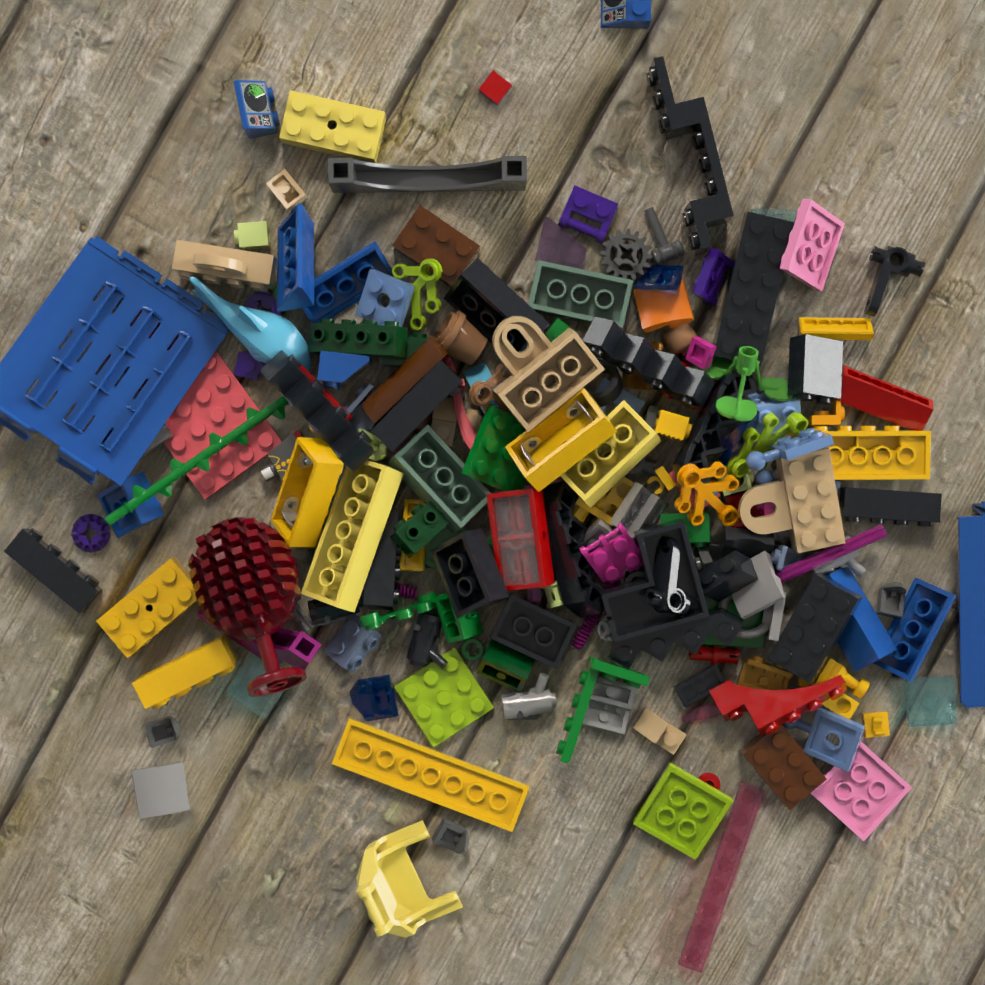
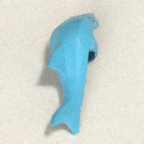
[190,276,311,371]

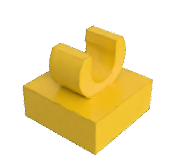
[646,466,676,494]
[862,711,890,738]

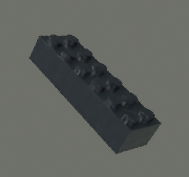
[713,212,795,366]

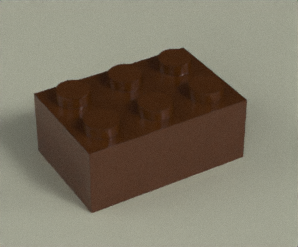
[393,205,480,288]
[739,725,827,810]

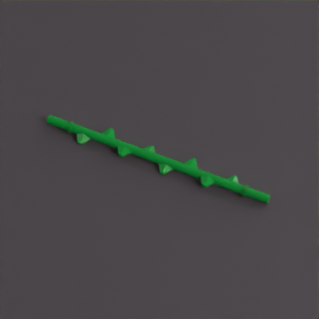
[104,396,289,526]

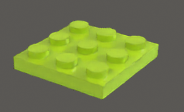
[394,647,494,748]
[633,763,733,860]

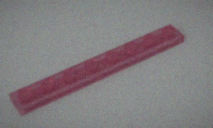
[678,781,765,973]

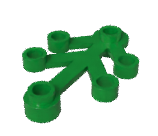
[359,591,437,631]

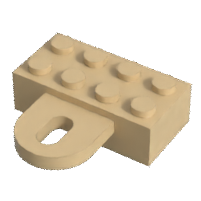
[172,240,277,293]
[492,316,605,432]
[738,447,846,553]

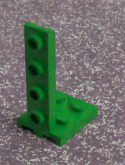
[556,656,650,763]

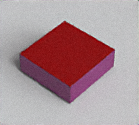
[478,70,512,106]

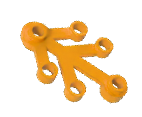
[674,462,739,527]

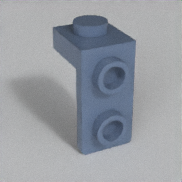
[771,544,804,570]

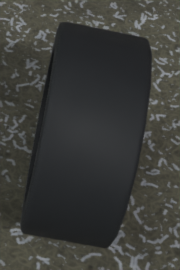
[584,359,623,407]

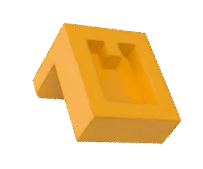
[807,401,845,426]

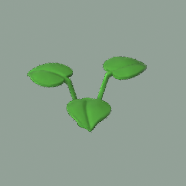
[692,346,795,421]

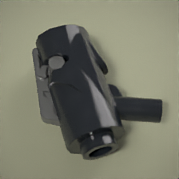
[307,596,363,626]
[405,612,448,669]

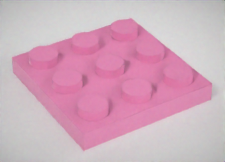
[780,198,845,292]
[811,741,912,841]

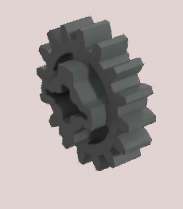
[599,228,653,281]

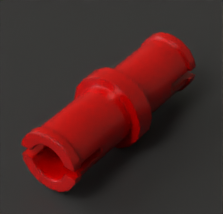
[689,645,740,665]

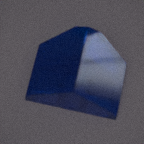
[634,265,683,293]
[349,674,399,721]

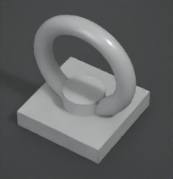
[718,590,786,641]

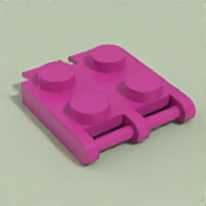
[579,523,642,585]

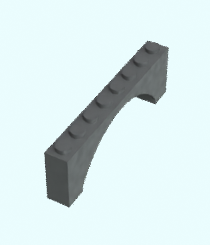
[328,156,527,193]

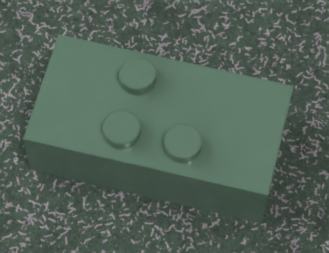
[528,260,633,330]
[387,425,491,533]

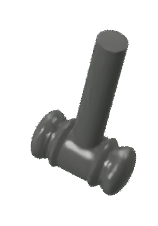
[644,207,685,266]

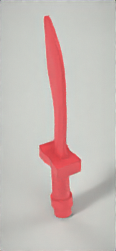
[442,356,477,450]

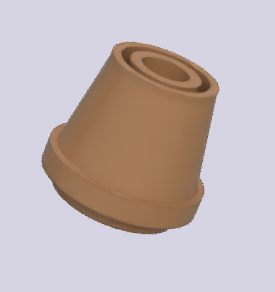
[434,310,487,366]

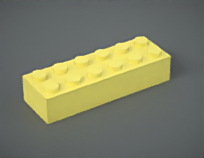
[301,460,404,613]

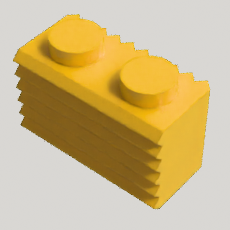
[653,410,692,442]

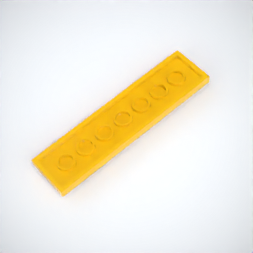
[332,717,530,832]

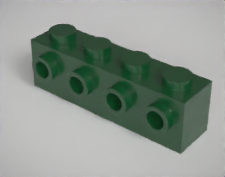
[308,319,408,358]

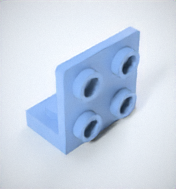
[746,391,801,447]

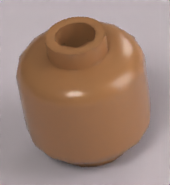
[662,323,697,357]

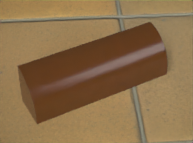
[362,335,448,423]

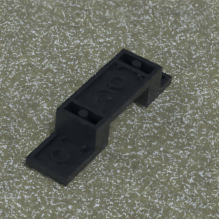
[646,56,734,256]

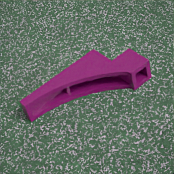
[197,609,322,670]

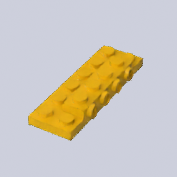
[785,425,931,480]

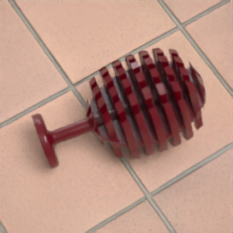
[188,517,307,697]

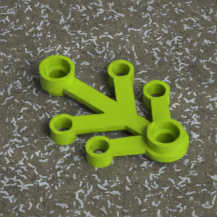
[382,258,442,330]
[727,412,808,478]

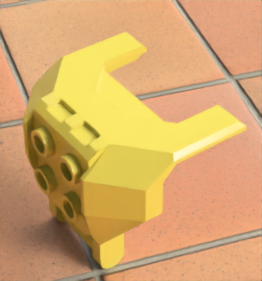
[356,820,463,938]

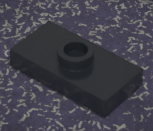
[673,664,726,708]

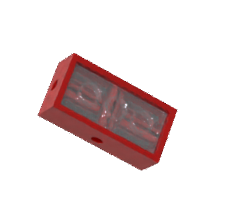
[486,488,555,591]

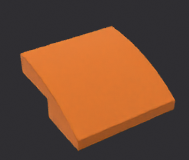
[633,279,694,333]

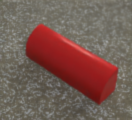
[836,365,934,431]

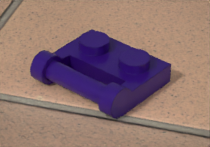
[558,185,618,244]
[693,248,732,307]

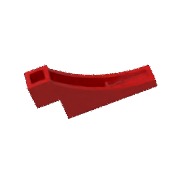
[709,674,847,735]

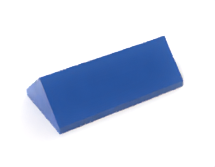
[277,203,314,312]
[302,241,394,323]
[806,567,897,673]
[873,577,956,682]

